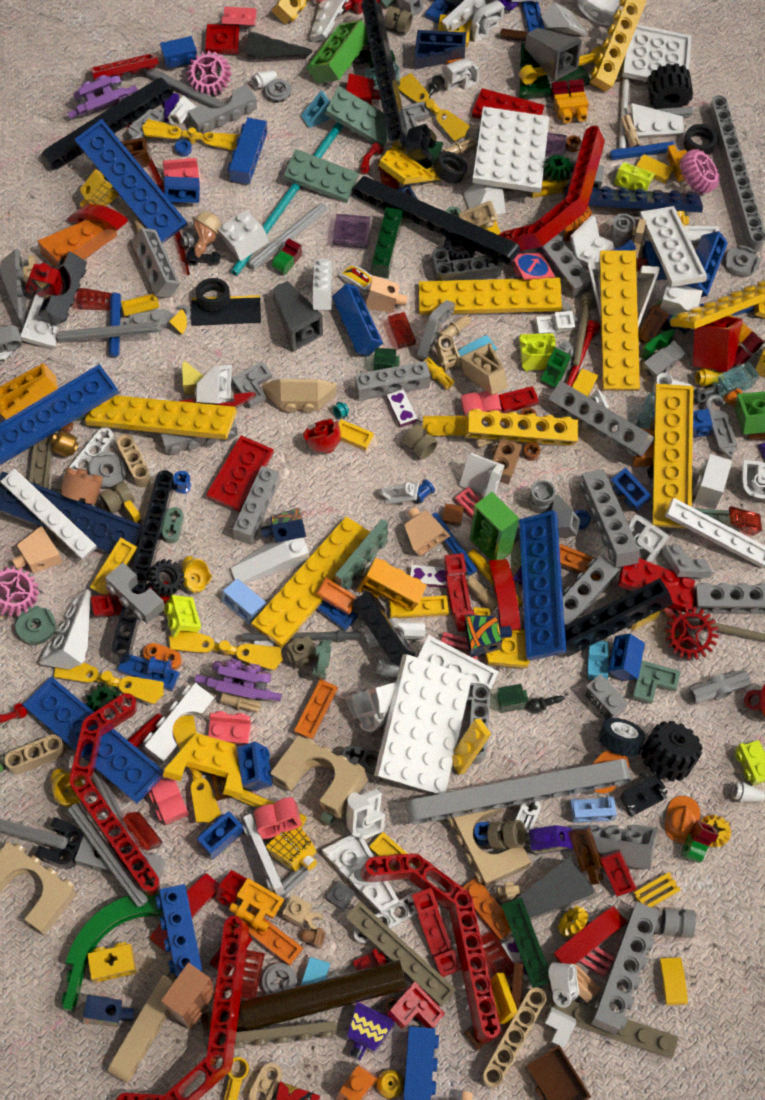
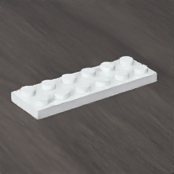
[640,206,707,287]

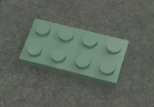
[324,86,389,147]
[283,149,359,203]
[335,519,389,591]

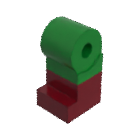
[272,238,302,274]
[682,820,719,863]

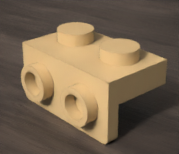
[459,200,499,229]

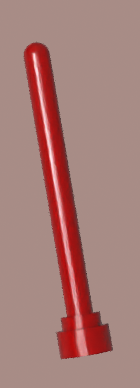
[566,320,600,387]

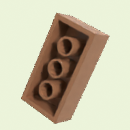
[161,962,215,1030]

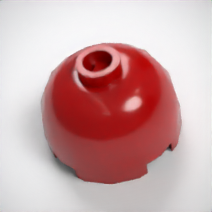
[303,419,341,454]

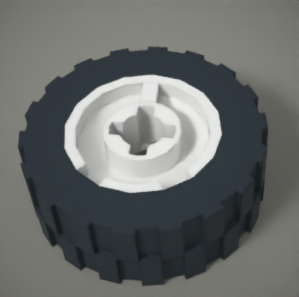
[598,718,646,757]

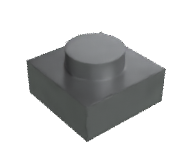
[326,880,356,911]

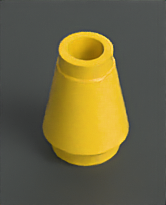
[695,368,724,387]

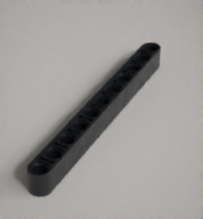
[362,0,408,150]
[352,176,521,265]
[112,470,174,664]

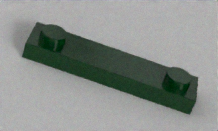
[502,897,551,988]

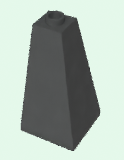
[525,28,582,81]
[272,281,323,352]
[515,857,599,920]

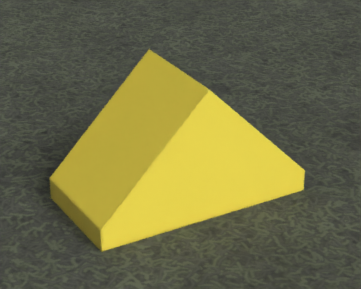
[182,361,204,395]

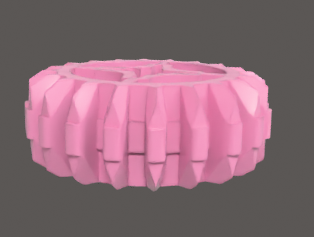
[186,50,232,96]
[680,149,720,195]
[0,565,39,618]

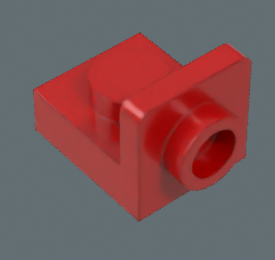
[216,870,247,907]
[352,948,387,971]

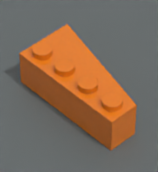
[37,220,117,267]

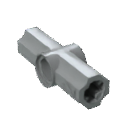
[688,669,751,705]

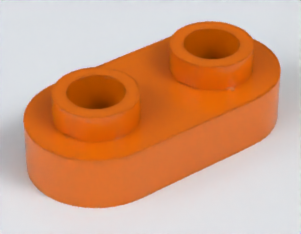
[143,643,182,670]

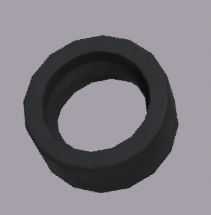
[683,124,717,155]
[433,151,468,184]
[196,278,230,312]

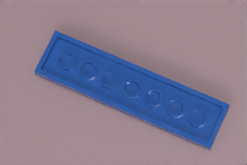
[74,119,188,244]
[0,364,119,465]
[519,510,566,661]
[23,676,164,804]

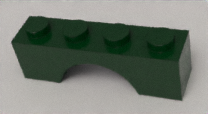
[371,207,403,279]

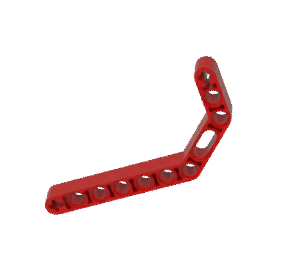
[498,125,605,251]
[69,693,160,896]
[360,853,500,1043]
[116,916,249,1100]

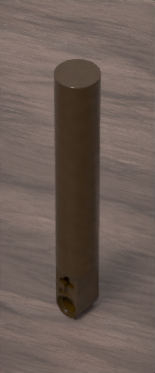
[201,960,407,1036]

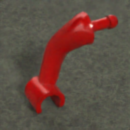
[360,143,384,174]
[0,703,27,723]

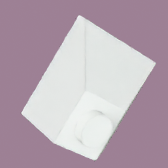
[541,2,587,36]
[464,183,506,217]
[660,281,703,316]
[195,365,232,403]

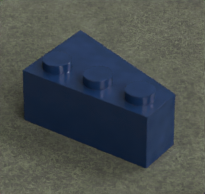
[414,30,466,69]

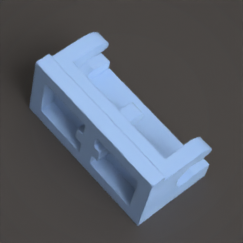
[221,578,266,625]
[570,796,617,823]

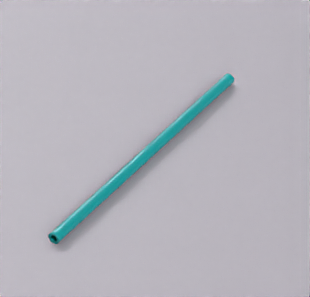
[230,122,344,276]

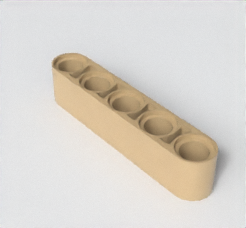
[108,974,175,1083]
[482,988,546,1089]

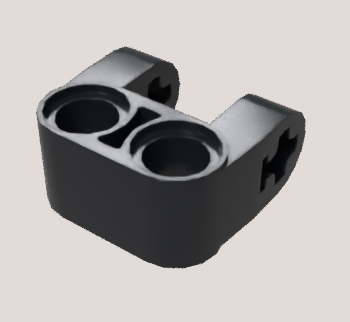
[406,124,437,169]
[33,817,85,870]

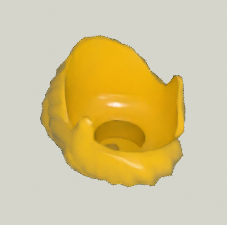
[181,556,212,594]
[50,768,84,808]

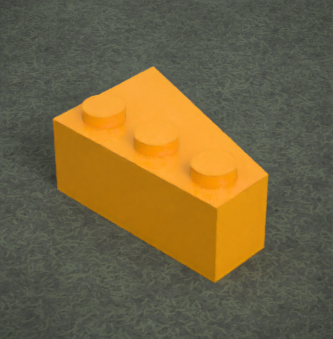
[0,363,58,420]
[355,558,427,611]

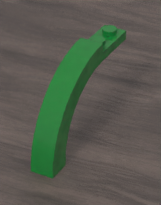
[61,893,163,1013]

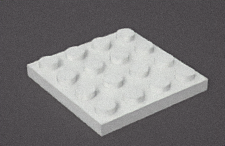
[622,25,691,82]

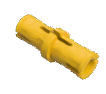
[423,357,454,390]

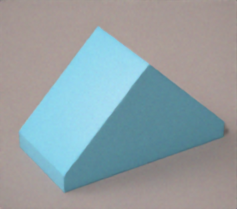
[301,91,331,128]

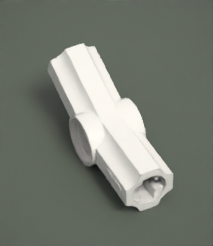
[364,618,425,648]

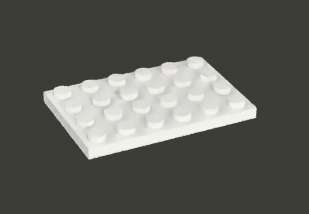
[472,107,549,193]
[374,654,472,794]

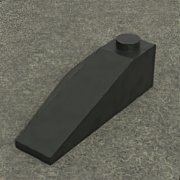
[244,31,313,59]

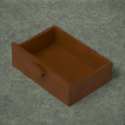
[525,1045,591,1100]

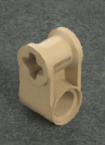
[435,334,462,371]

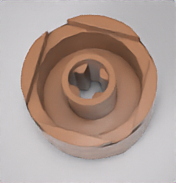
[59,467,103,504]

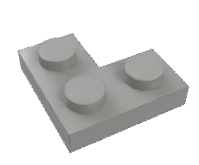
[403,101,430,131]
[232,361,272,408]
[662,545,713,578]

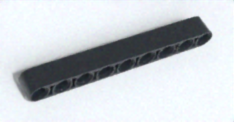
[41,78,174,170]

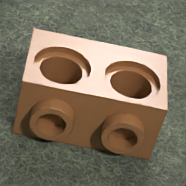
[489,438,522,485]

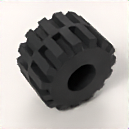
[647,63,693,109]
[641,721,703,782]

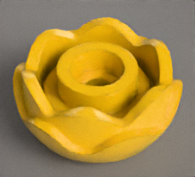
[377,1069,404,1099]

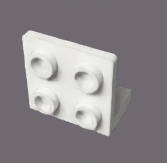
[570,215,614,267]
[460,453,505,497]

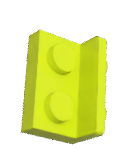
[614,162,655,191]
[164,595,201,637]
[735,740,765,786]

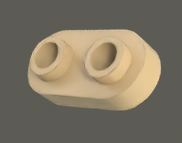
[249,1063,283,1100]

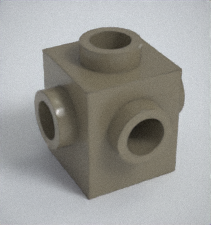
[286,635,317,668]

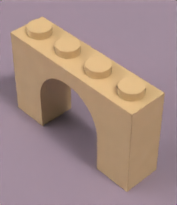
[270,735,368,819]
[447,808,531,888]
[0,842,77,936]

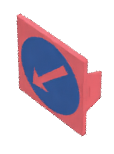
[514,253,555,280]

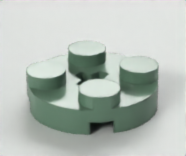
[15,606,56,646]
[313,639,332,680]

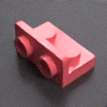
[222,6,257,25]
[163,158,200,182]
[208,711,251,745]

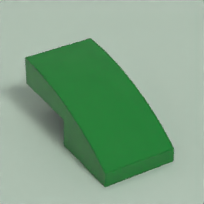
[641,329,675,360]
[540,347,571,388]

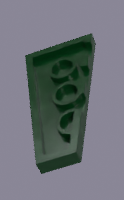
[519,43,552,99]

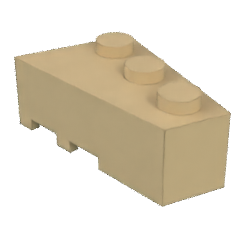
[460,342,508,395]

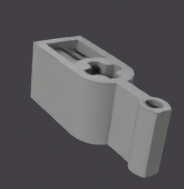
[641,340,688,383]

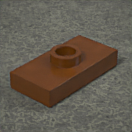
[638,305,670,343]
[508,961,524,1008]

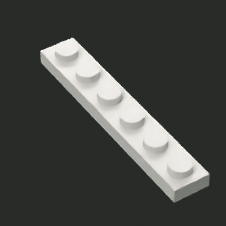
[1,469,97,560]
[665,498,765,568]

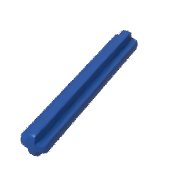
[610,141,675,160]
[109,292,121,358]
[431,513,477,576]

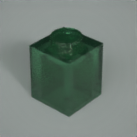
[374,348,400,371]
[496,684,528,713]

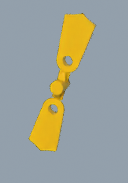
[398,73,470,142]
[142,119,239,151]
[169,630,283,671]
[54,662,164,705]
[172,715,221,823]

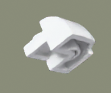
[471,0,505,42]
[442,59,480,91]
[742,460,765,499]
[629,514,670,563]
[346,789,385,839]

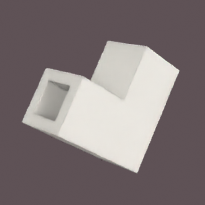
[545,1007,576,1048]

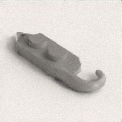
[116,108,164,141]
[120,305,191,328]
[704,394,737,460]

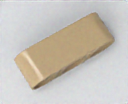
[117,434,151,487]
[4,735,65,774]

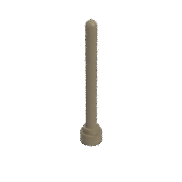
[573,293,595,366]
[699,616,765,642]

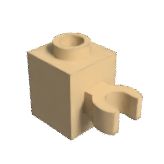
[283,894,323,931]

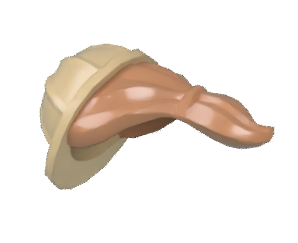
[191,212,221,258]

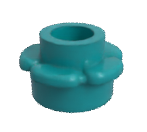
[332,401,349,419]

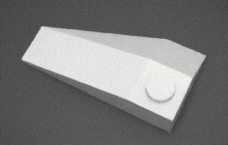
[231,538,309,584]
[39,589,90,670]

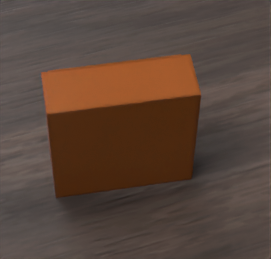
[443,503,464,526]

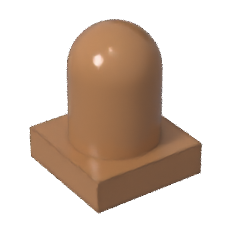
[301,928,326,949]

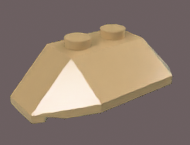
[263,379,337,412]

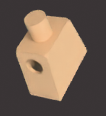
[365,276,408,312]
[405,508,450,556]
[12,527,63,573]

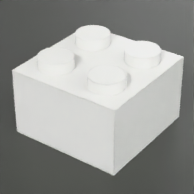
[217,210,269,261]
[692,454,732,509]

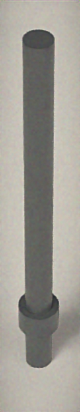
[243,630,361,642]

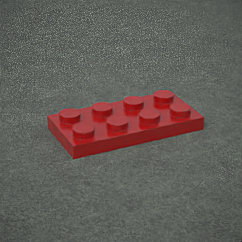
[89,53,159,80]
[472,88,545,119]
[206,435,274,512]
[618,558,695,613]

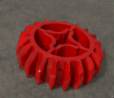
[665,607,719,660]

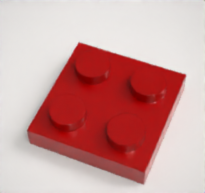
[205,24,240,54]

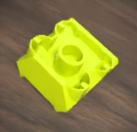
[519,333,557,372]

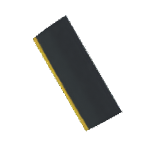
[191,295,261,326]

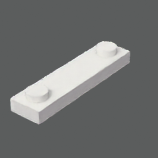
[243,814,286,896]

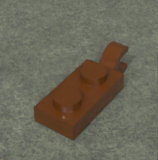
[568,826,603,885]

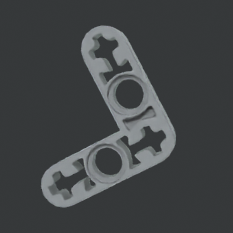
[417,300,455,360]

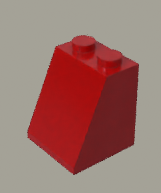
[693,316,743,372]

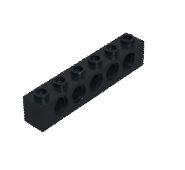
[565,578,673,657]

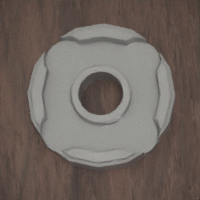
[724,245,760,277]
[88,452,127,489]

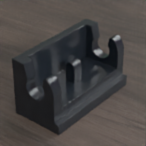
[620,774,668,817]

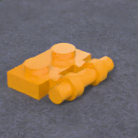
[229,878,284,932]

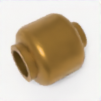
[49,430,79,457]

